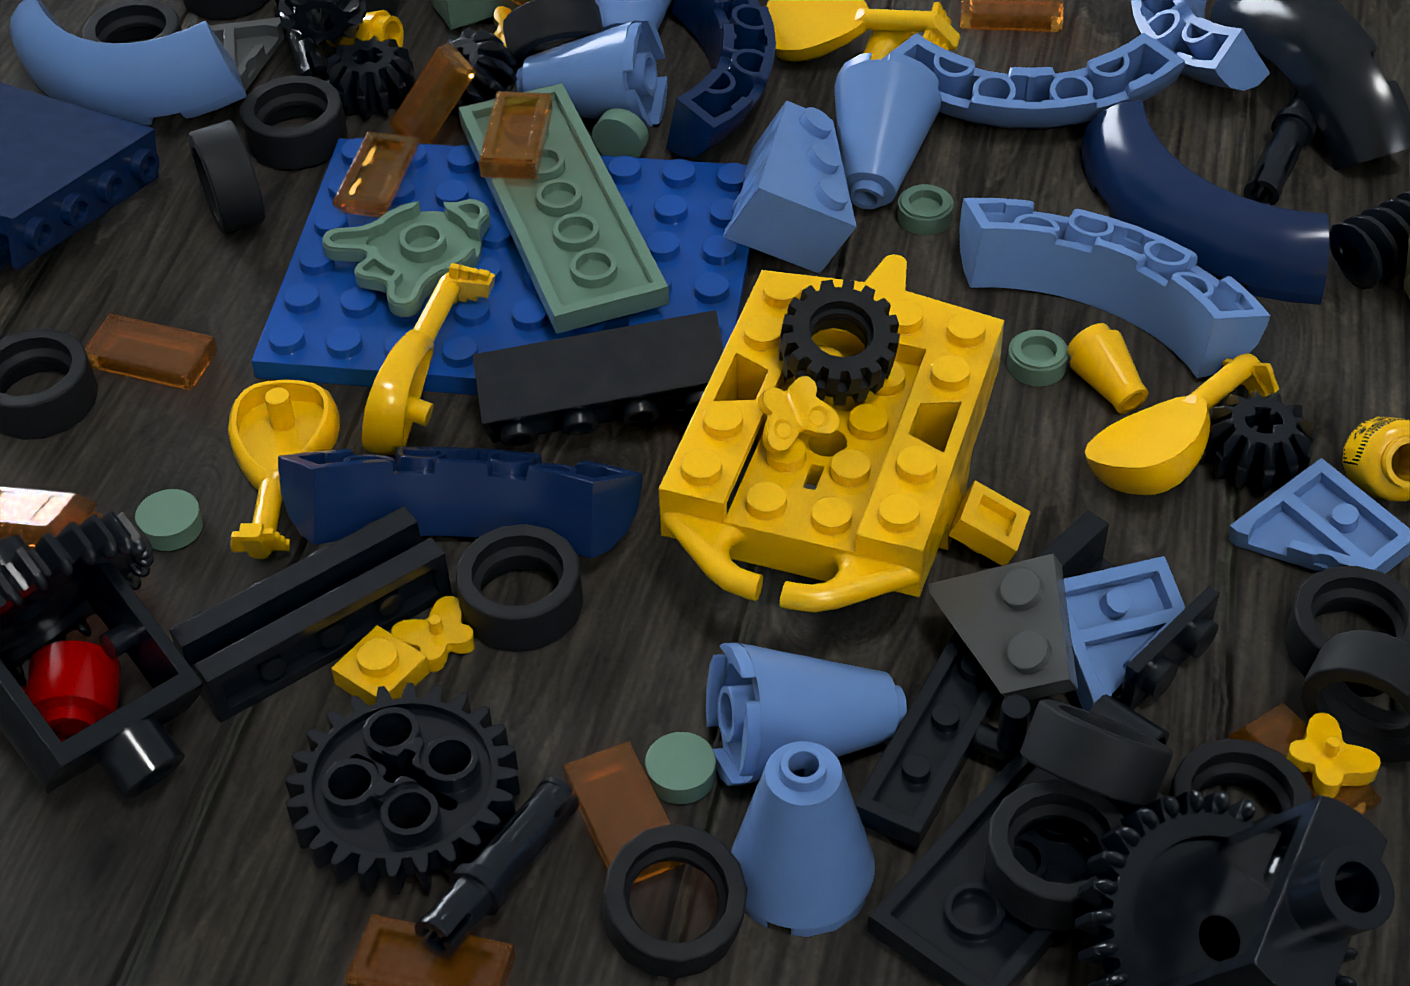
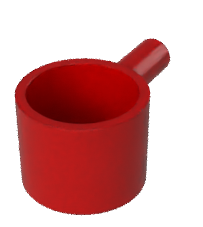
[21,640,121,742]

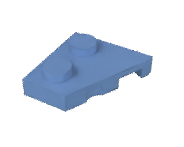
[1229,458,1410,574]
[1064,556,1186,711]

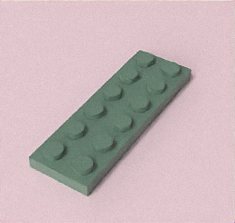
[458,83,669,334]

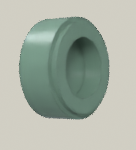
[592,108,649,158]
[897,184,954,236]
[1007,330,1069,386]
[135,489,203,551]
[645,732,716,804]

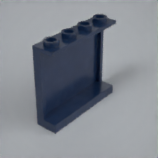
[0,82,159,270]

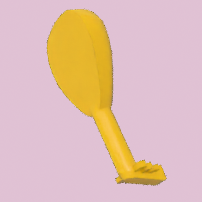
[766,0,961,62]
[362,263,495,456]
[1084,353,1279,495]
[228,380,340,559]

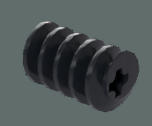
[1329,191,1410,290]

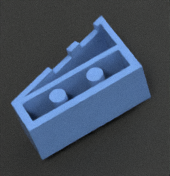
[723,100,857,274]

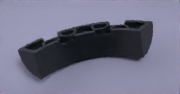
[1209,0,1410,170]

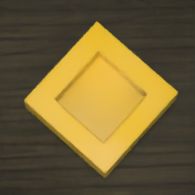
[948,480,1030,566]
[331,625,430,706]

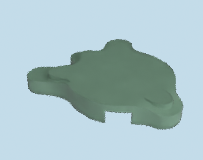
[322,199,490,317]

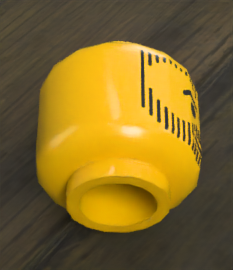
[1342,417,1410,502]

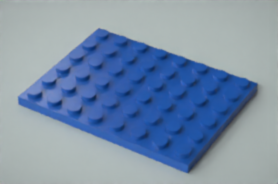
[251,138,752,411]

